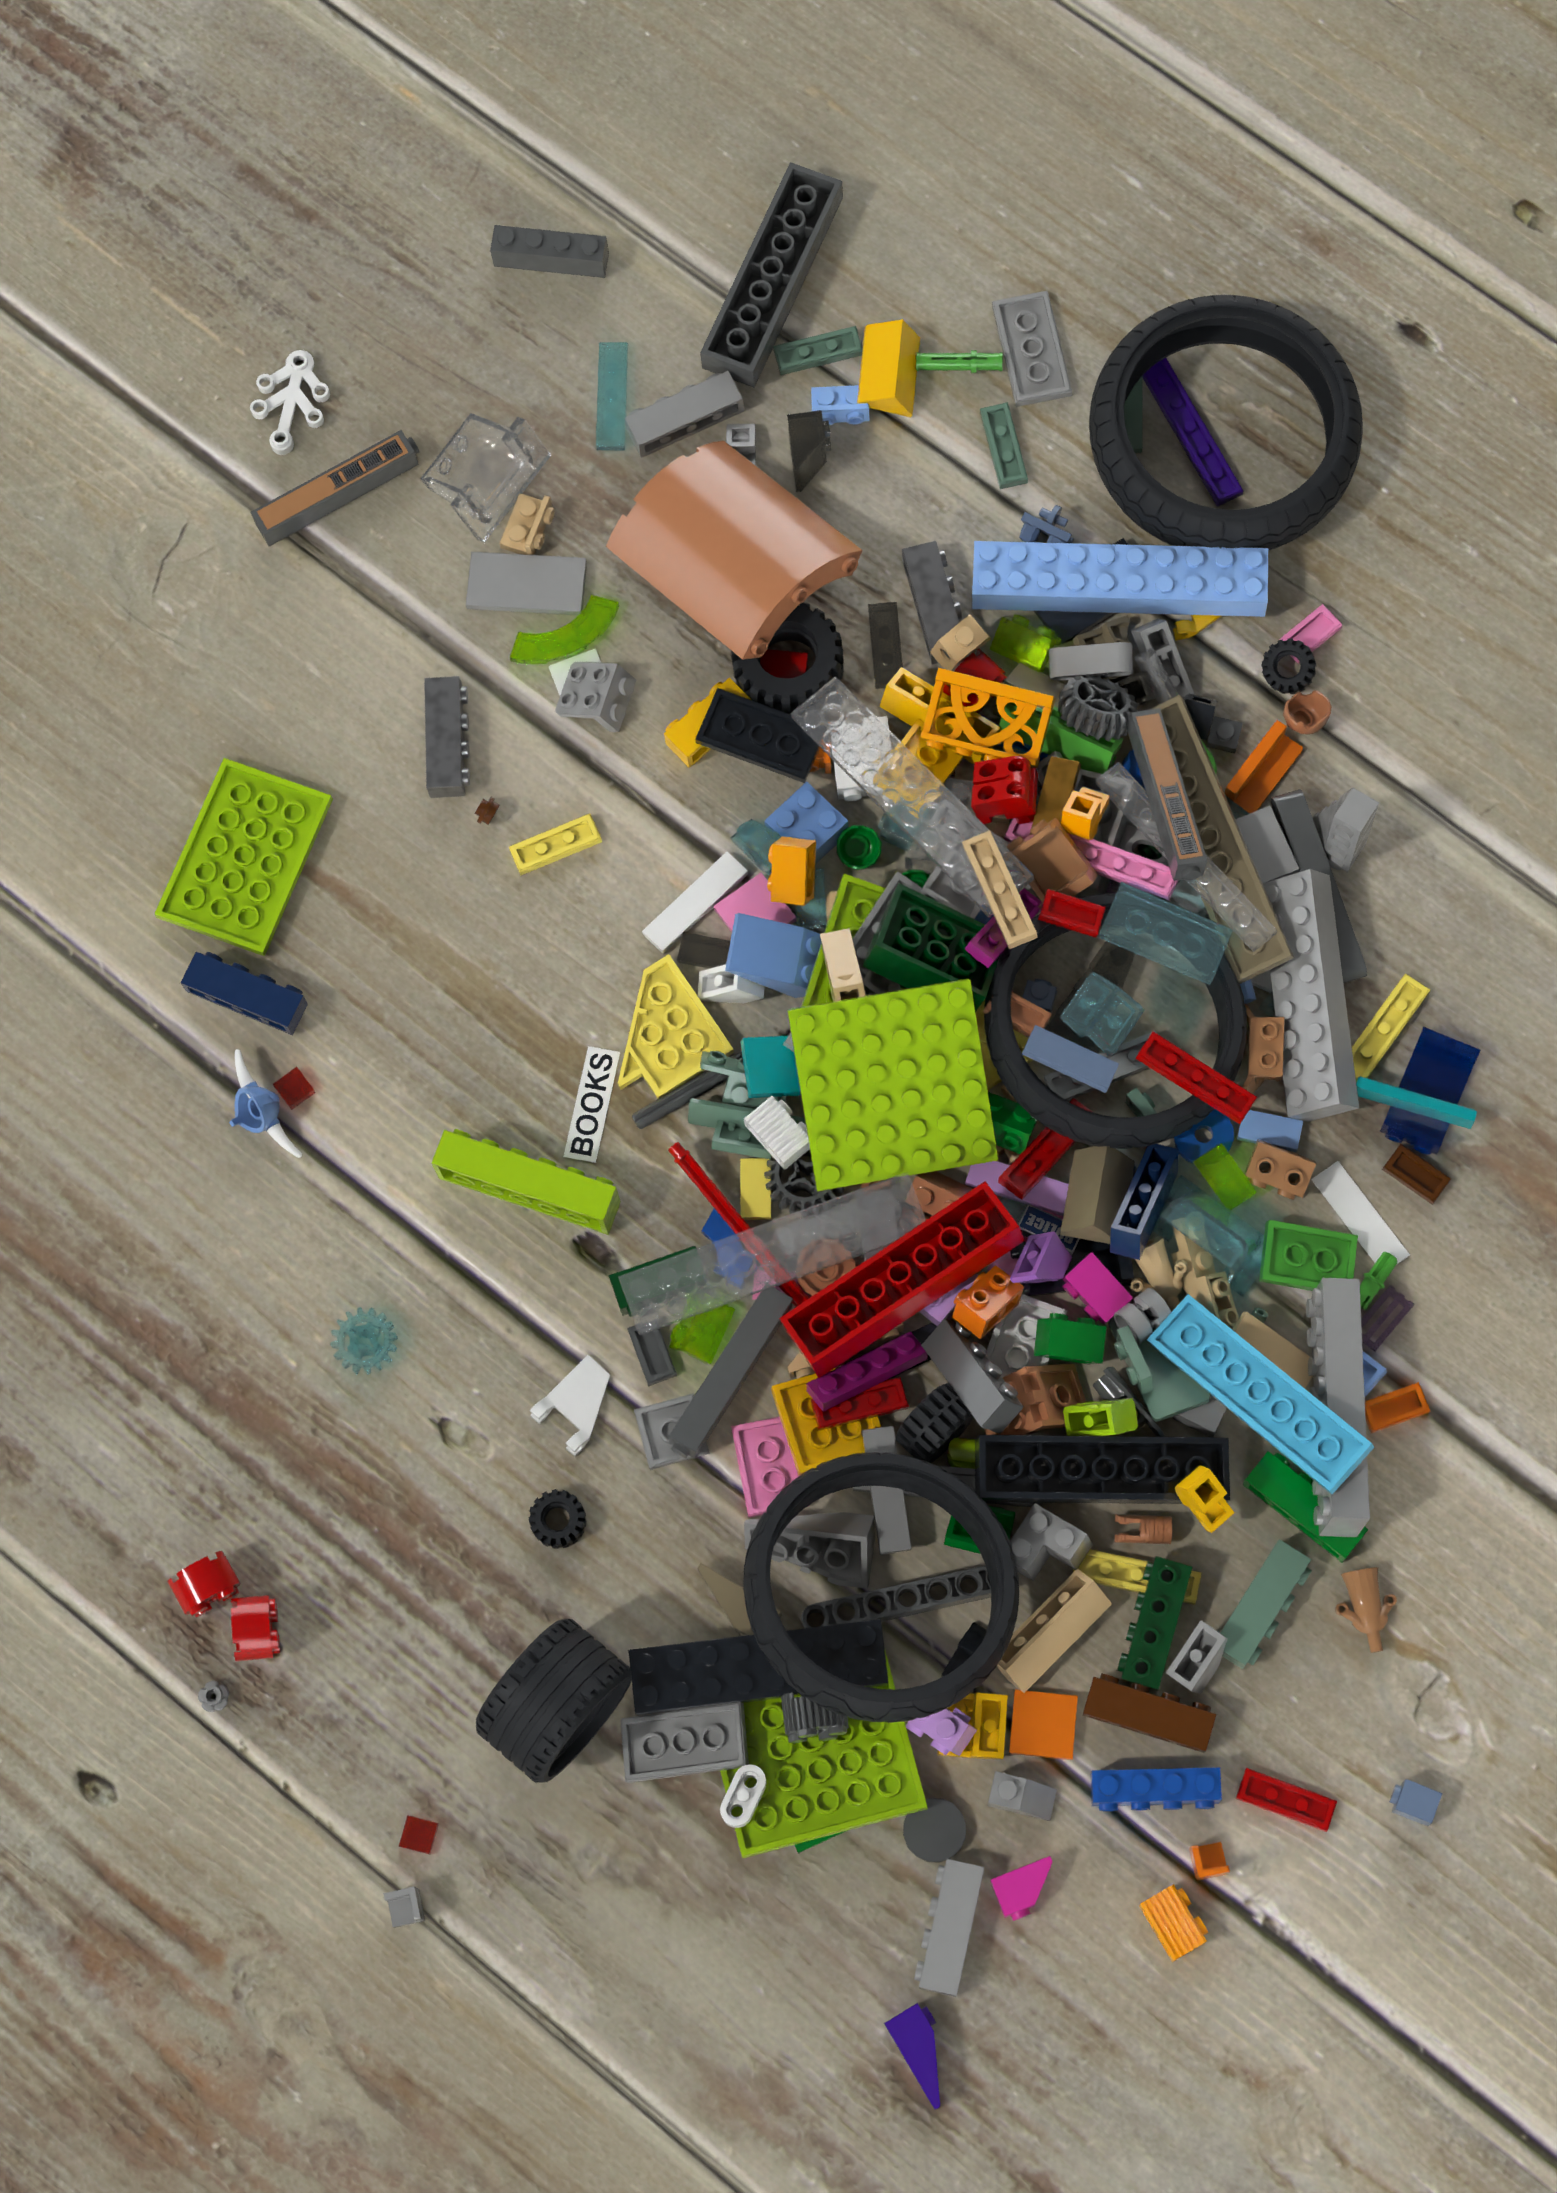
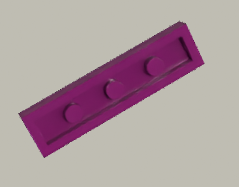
[965,886,1042,968]
[806,1331,927,1412]

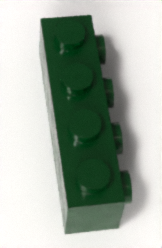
[1117,1556,1193,1690]

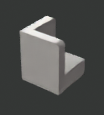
[384,1886,425,1928]

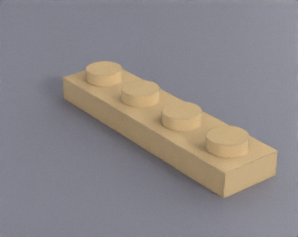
[962,830,1038,949]

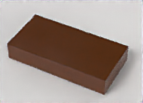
[1382,1144,1451,1205]

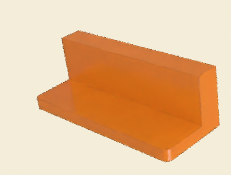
[1224,720,1303,814]

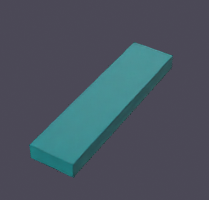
[1356,1076,1477,1129]

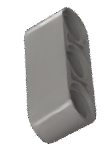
[1049,642,1133,681]

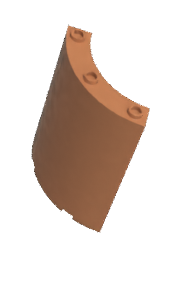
[606,441,863,660]

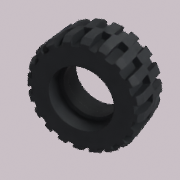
[731,602,844,717]

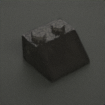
[787,410,831,492]

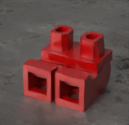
[971,756,1038,825]

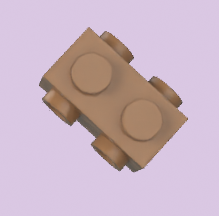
[1244,1139,1316,1200]

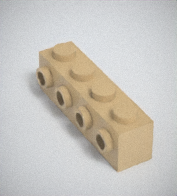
[996,1569,1112,1693]

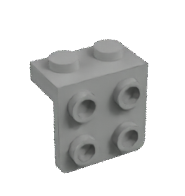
[555,662,636,732]

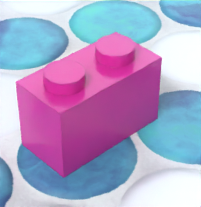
[1062,1252,1133,1324]

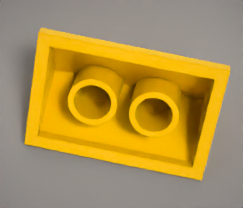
[857,319,920,417]

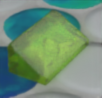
[1193,1143,1257,1211]

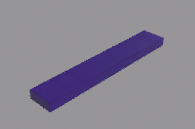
[1143,358,1244,507]

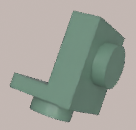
[1125,1088,1157,1117]

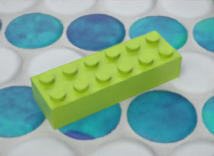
[431,1129,621,1235]

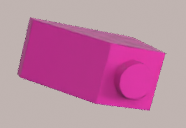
[990,1856,1052,1921]

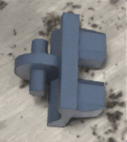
[1019,505,1074,543]

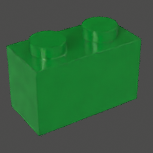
[1034,1313,1106,1365]

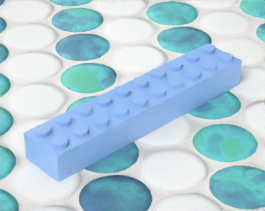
[972,541,1268,617]

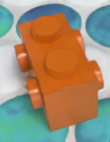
[952,1265,1024,1339]

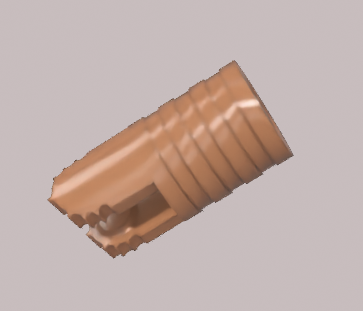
[1115,1514,1172,1544]

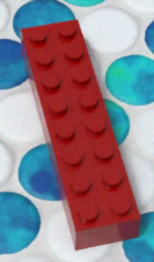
[779,1181,1024,1378]

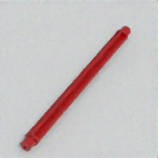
[668,1142,809,1307]

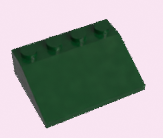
[862,883,1000,1013]

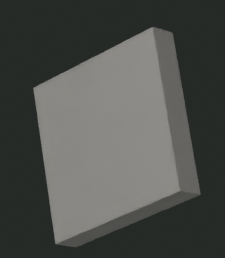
[634,1393,710,1470]

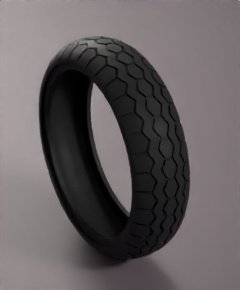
[1089,295,1363,551]

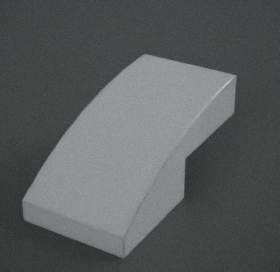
[726,424,756,466]

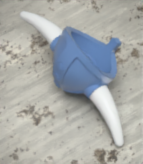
[229,1049,302,1158]

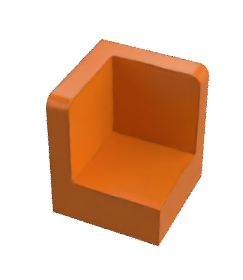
[1189,1842,1230,1881]

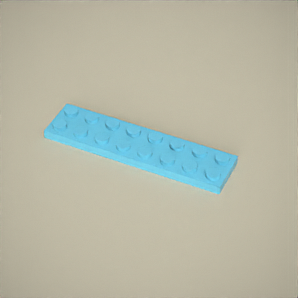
[1147,1294,1374,1494]

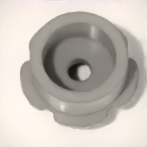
[198,1681,229,1712]

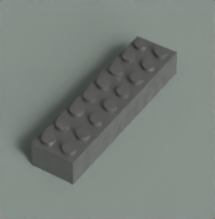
[700,162,843,388]

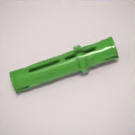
[916,350,1003,373]

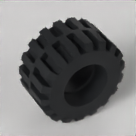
[896,1383,974,1463]

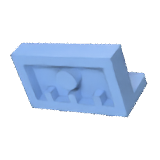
[811,385,870,426]

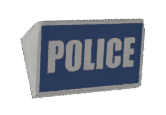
[1018,1204,1079,1256]

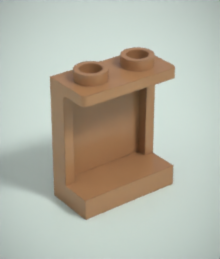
[1003,817,1098,909]

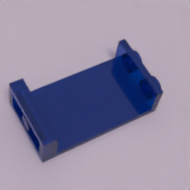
[1380,1027,1480,1155]

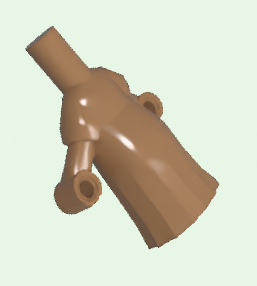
[1335,1567,1397,1653]

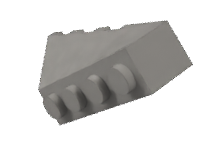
[1313,788,1379,872]

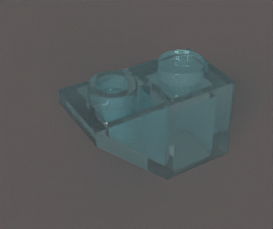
[730,819,781,875]

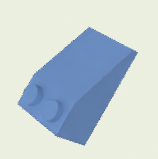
[725,913,821,998]

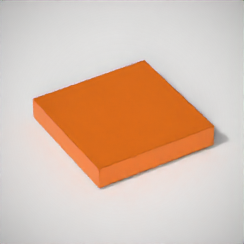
[1009,1689,1078,1760]

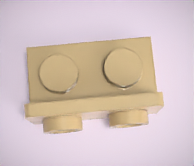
[499,494,555,555]

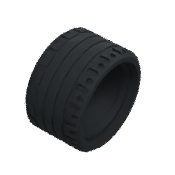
[476,1619,632,1783]

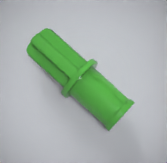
[1360,1252,1397,1311]

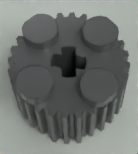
[781,1693,849,1743]

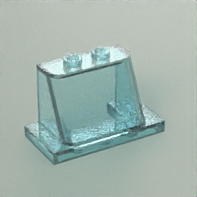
[1153,1175,1264,1297]

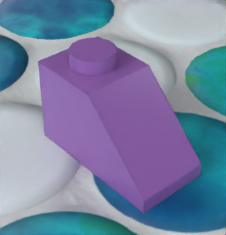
[1010,1231,1072,1283]

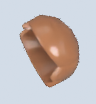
[1283,690,1332,735]

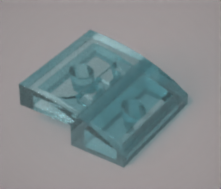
[1060,972,1145,1056]

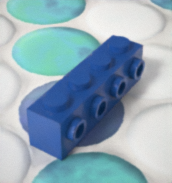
[1090,1767,1222,1811]

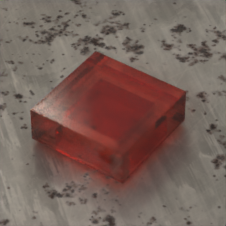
[399,1815,439,1855]

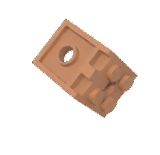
[984,1364,1086,1435]

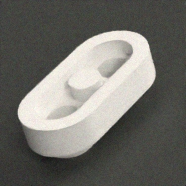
[720,1764,767,1828]

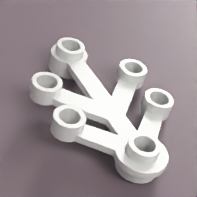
[250,350,330,455]

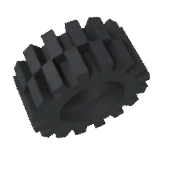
[1261,639,1316,694]
[529,1489,587,1549]

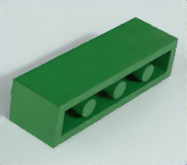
[1243,1451,1368,1563]

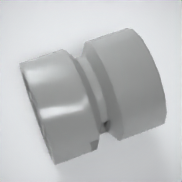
[1114,1287,1171,1345]

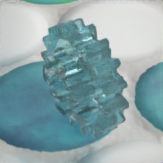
[330,1307,398,1375]

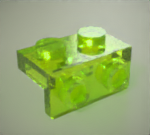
[669,1293,735,1364]

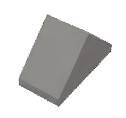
[1172,1395,1227,1438]

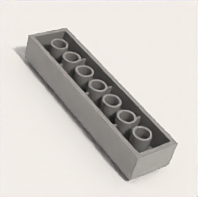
[1263,869,1359,1122]
[1306,1278,1370,1537]

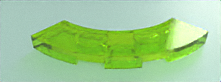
[509,595,619,665]

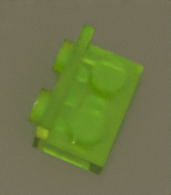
[989,614,1062,672]

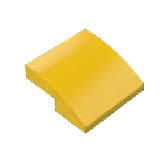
[937,1692,1008,1759]

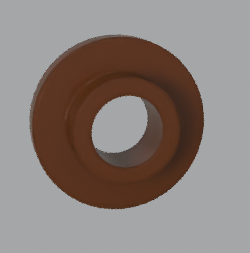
[474,796,500,825]

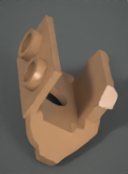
[1242,1004,1285,1094]

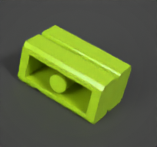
[1063,1398,1138,1436]

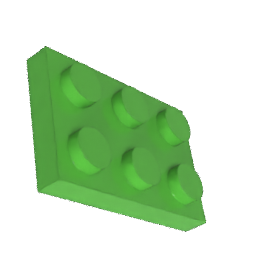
[1259,1220,1358,1291]

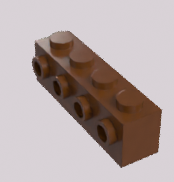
[1082,1673,1217,1753]

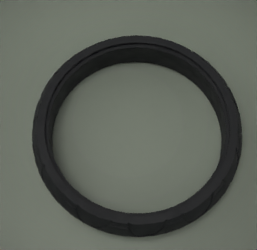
[984,893,1247,1149]
[743,1452,1019,1723]

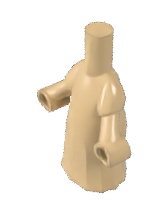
[1131,1236,1187,1312]

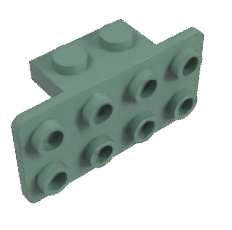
[1109,1317,1210,1422]

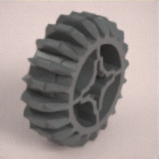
[1058,674,1138,741]
[764,1150,845,1218]

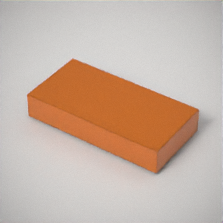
[1365,1382,1430,1433]

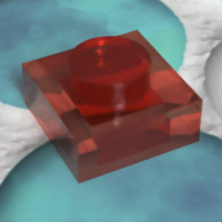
[273,1067,316,1110]

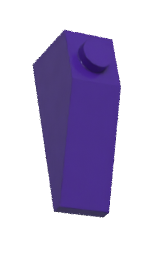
[884,2003,940,2110]

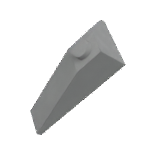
[744,1512,875,1588]

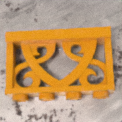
[920,668,1056,768]

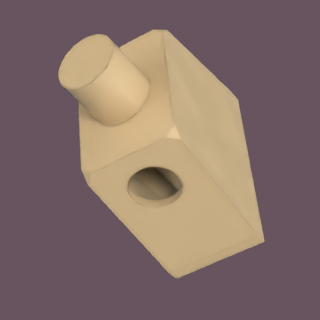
[930,614,992,671]

